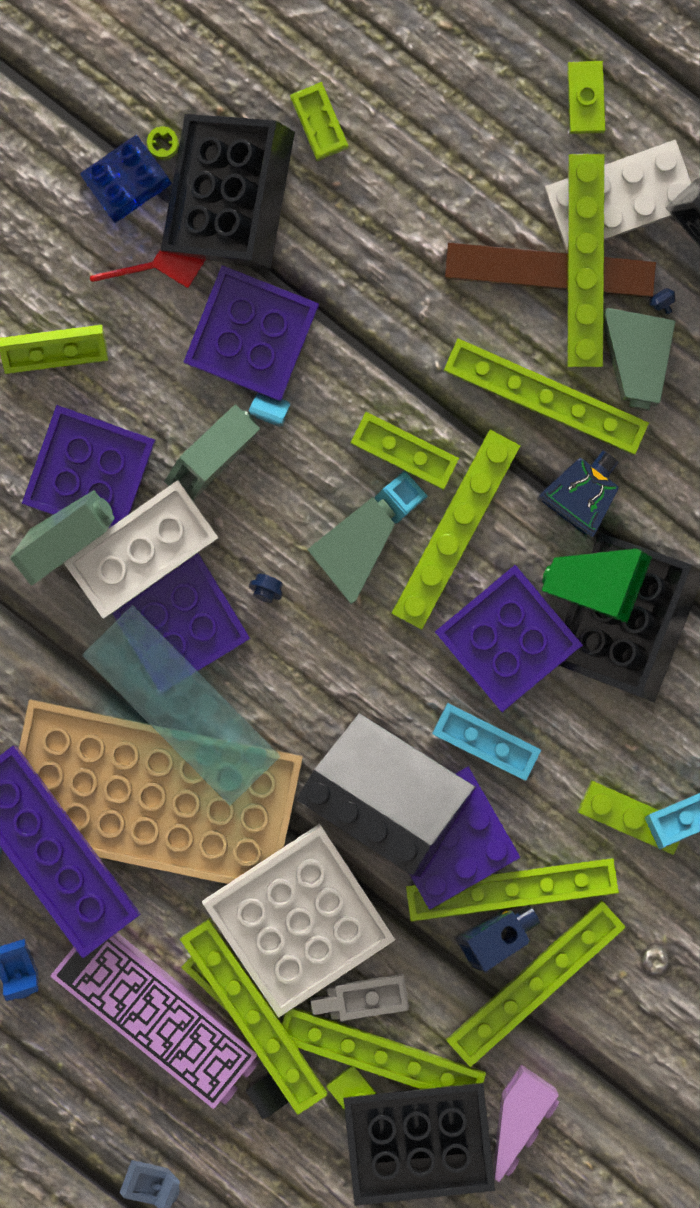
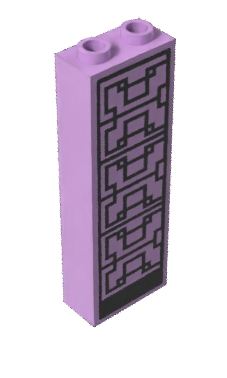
[50,933,260,1109]

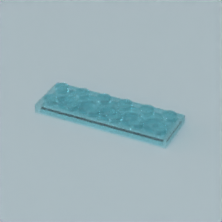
[82,605,281,806]

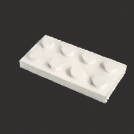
[544,140,691,254]
[64,480,219,619]

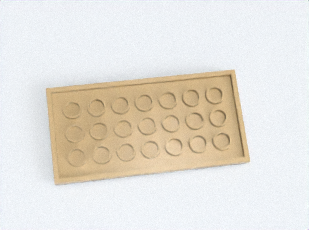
[19,700,303,884]

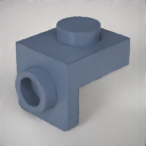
[119,1160,180,1208]

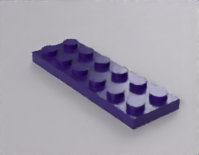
[0,745,141,959]

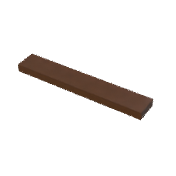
[445,242,656,298]

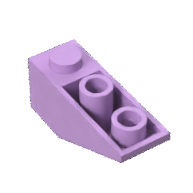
[493,1065,559,1182]

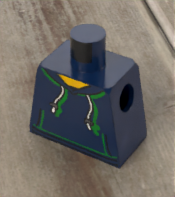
[537,450,619,538]
[454,906,540,972]

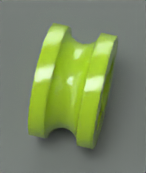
[147,126,179,161]

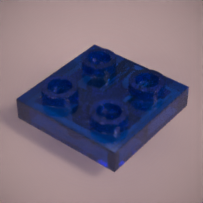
[80,134,172,224]

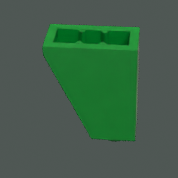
[541,549,652,623]

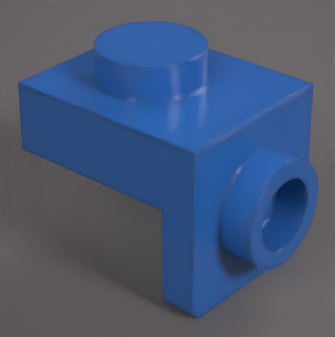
[0,939,39,1001]

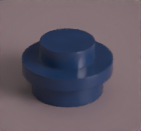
[249,574,283,603]

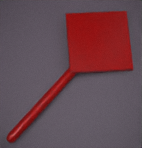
[89,249,206,289]

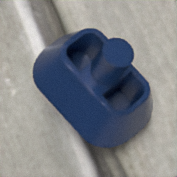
[649,288,675,314]

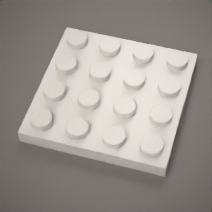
[202,824,395,1018]

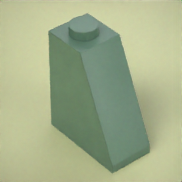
[603,308,676,411]
[164,404,261,501]
[10,490,115,586]
[307,497,395,604]

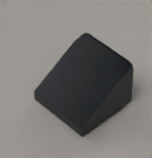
[246,1072,289,1120]

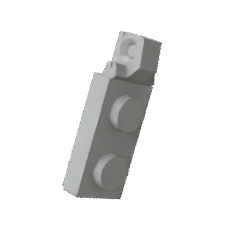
[310,974,409,1021]

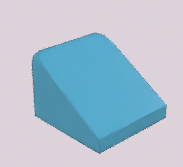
[249,393,290,427]
[374,471,428,523]

